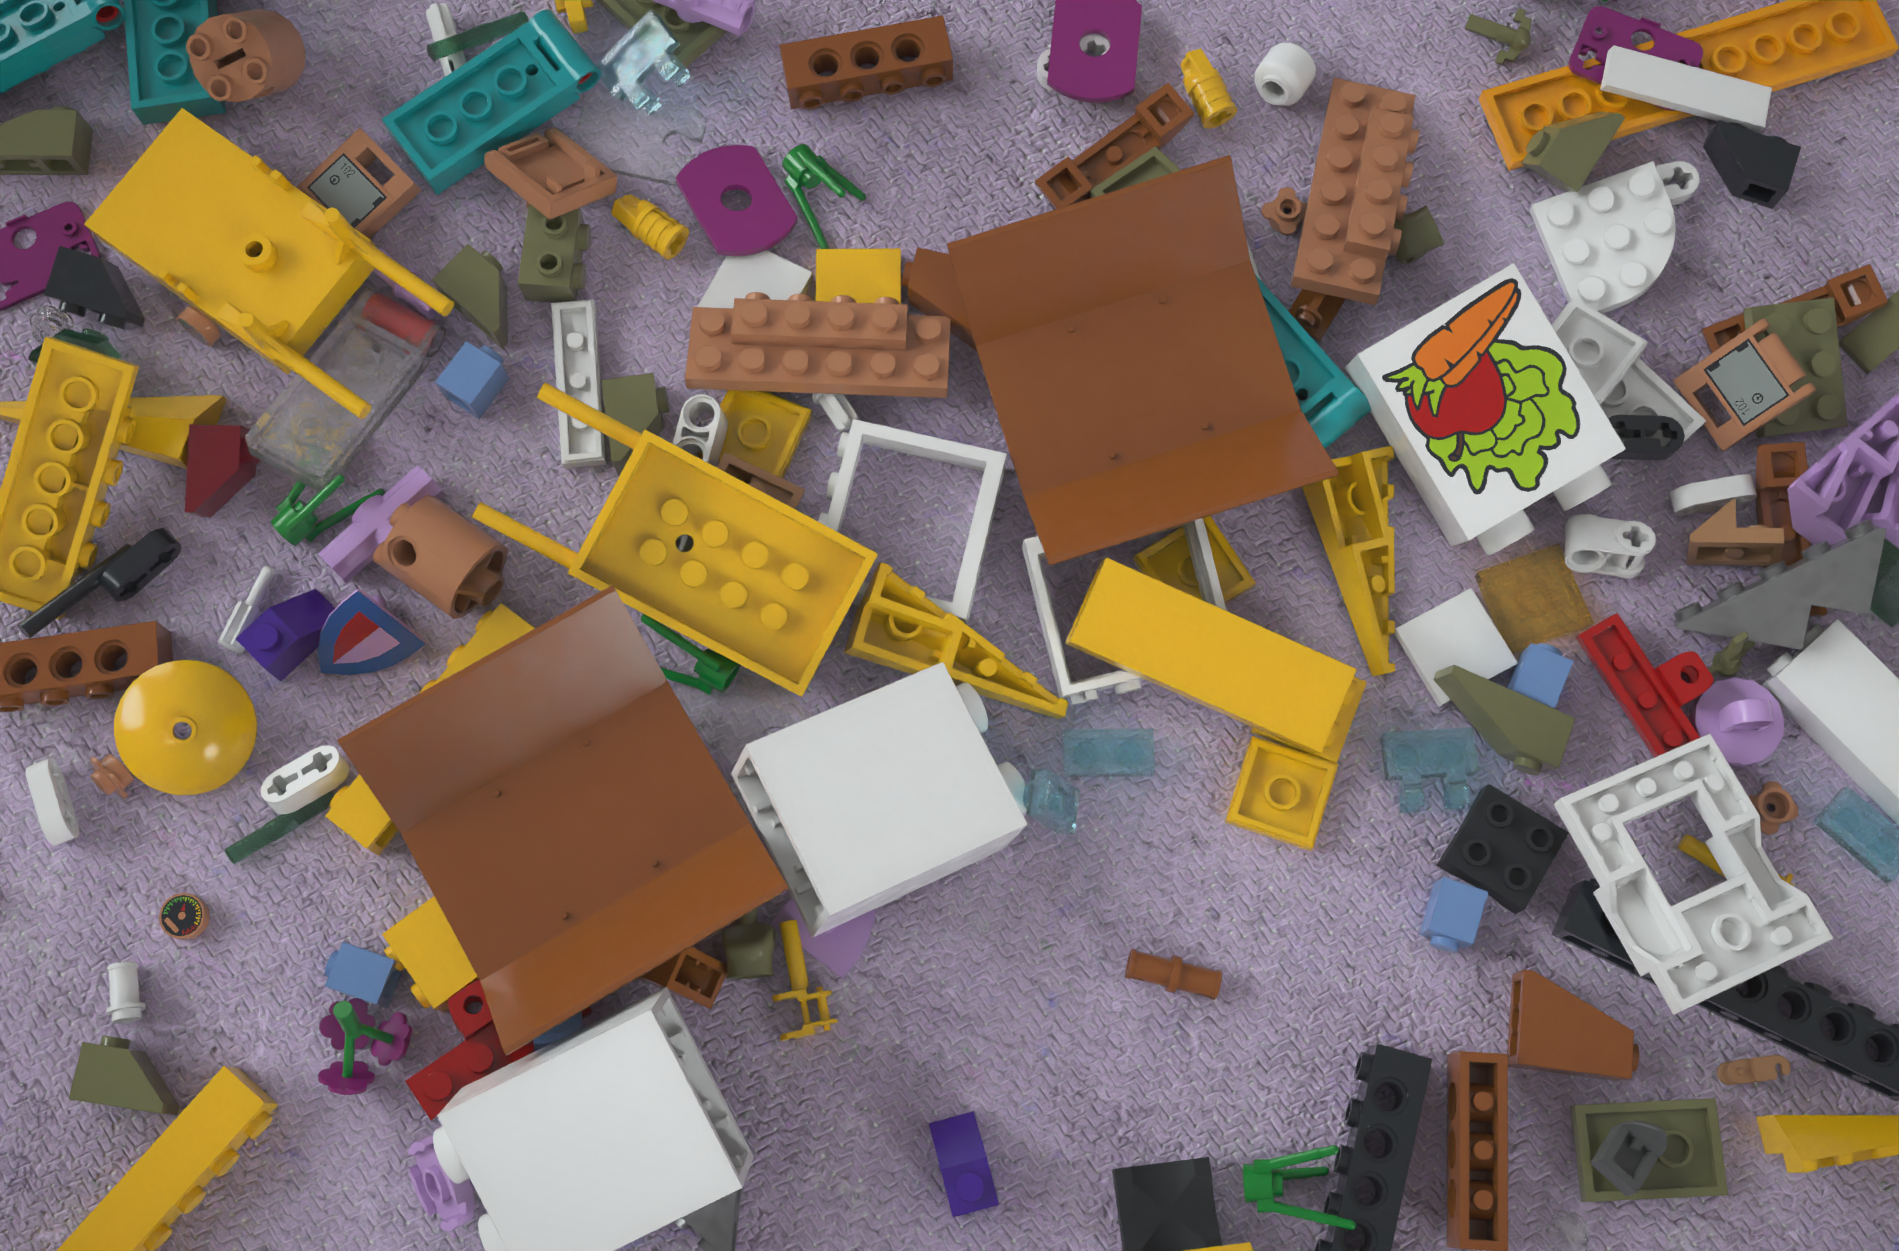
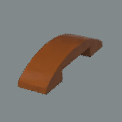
[1035,82,1194,209]
[1701,264,1888,354]
[1756,442,1827,617]

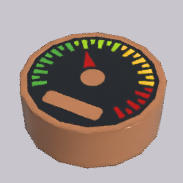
[177,306,221,347]
[159,893,210,940]

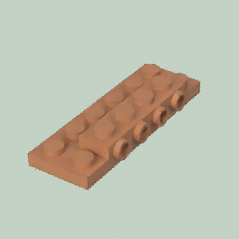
[1290,77,1420,305]
[685,292,951,398]

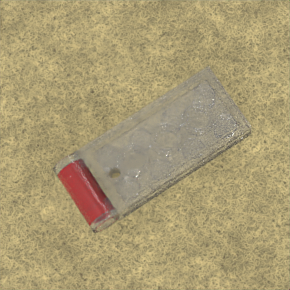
[245,288,446,492]

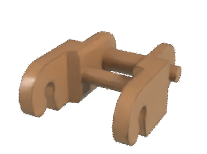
[1717,1055,1791,1085]

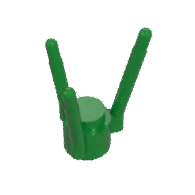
[782,144,866,249]
[271,455,385,546]
[641,614,741,696]
[1243,1145,1356,1230]

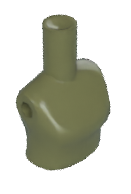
[1388,205,1444,265]
[722,908,776,979]

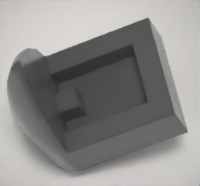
[1590,1120,1668,1196]

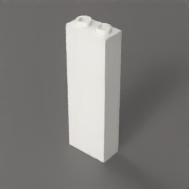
[1761,619,1899,825]

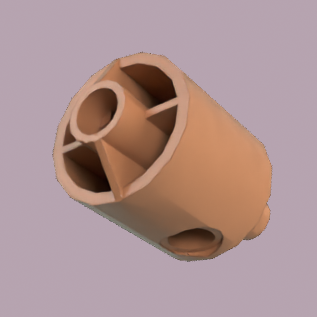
[186,9,306,103]
[373,495,508,619]

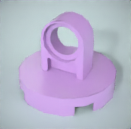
[1690,677,1784,768]
[408,1134,476,1231]

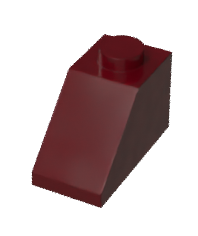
[185,424,262,517]

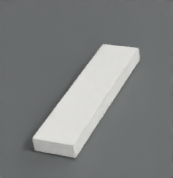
[1600,45,1772,132]
[551,299,607,469]

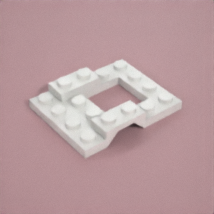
[1553,734,1834,1015]

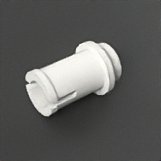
[106,962,146,1023]

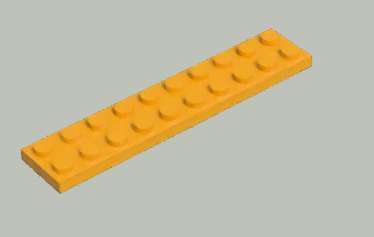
[1479,0,1899,171]

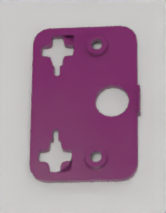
[1568,6,1703,111]
[0,201,101,311]

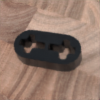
[1608,415,1685,460]
[100,528,182,602]

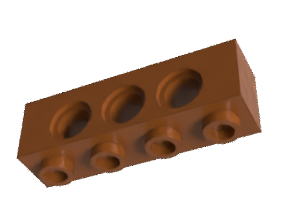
[779,15,953,110]
[0,621,173,712]
[1447,1051,1508,1251]

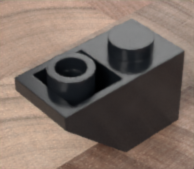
[1703,120,1801,209]
[44,246,145,329]

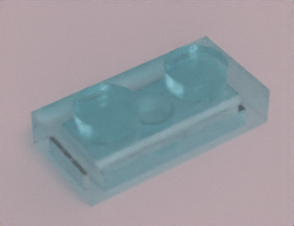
[1062,729,1155,777]
[1023,769,1080,834]
[1813,786,1899,883]

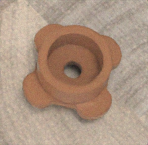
[1261,187,1307,236]
[89,754,134,799]
[1748,781,1798,835]

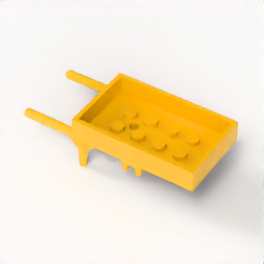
[84,108,454,419]
[472,382,878,697]

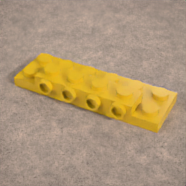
[0,337,139,620]

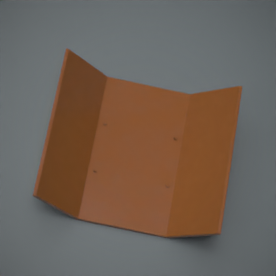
[947,155,1339,566]
[337,585,789,1055]

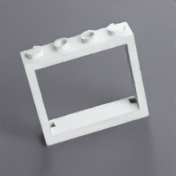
[818,419,1007,625]
[1022,518,1227,705]

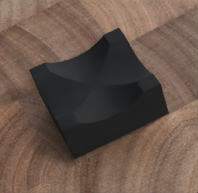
[1436,784,1569,914]
[1112,1157,1222,1251]

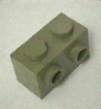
[518,204,591,303]

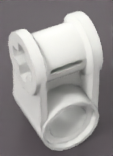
[1565,514,1656,578]

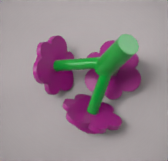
[318,998,412,1095]

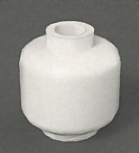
[1254,43,1316,106]

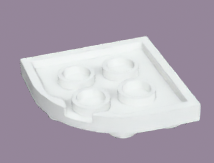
[1530,161,1676,314]

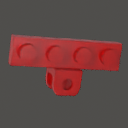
[1576,613,1714,758]
[405,980,592,1122]

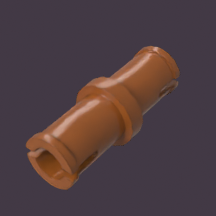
[1125,949,1222,1000]

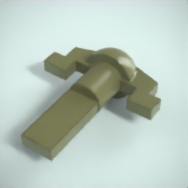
[1465,8,1532,66]
[1708,631,1756,678]

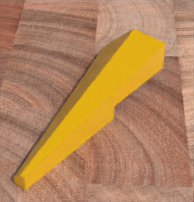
[0,395,227,469]
[1302,446,1395,677]
[844,562,1068,719]
[1756,1115,1899,1173]

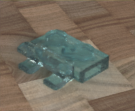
[596,10,691,116]
[1380,727,1479,813]

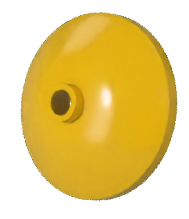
[114,660,257,795]

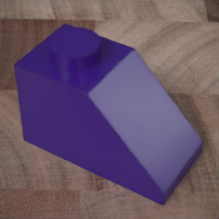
[235,588,335,681]
[929,1111,999,1217]

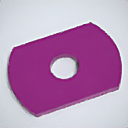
[1047,0,1142,103]
[676,145,798,256]

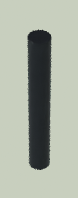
[17,543,132,639]

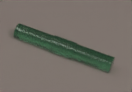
[427,11,529,61]
[224,790,335,864]

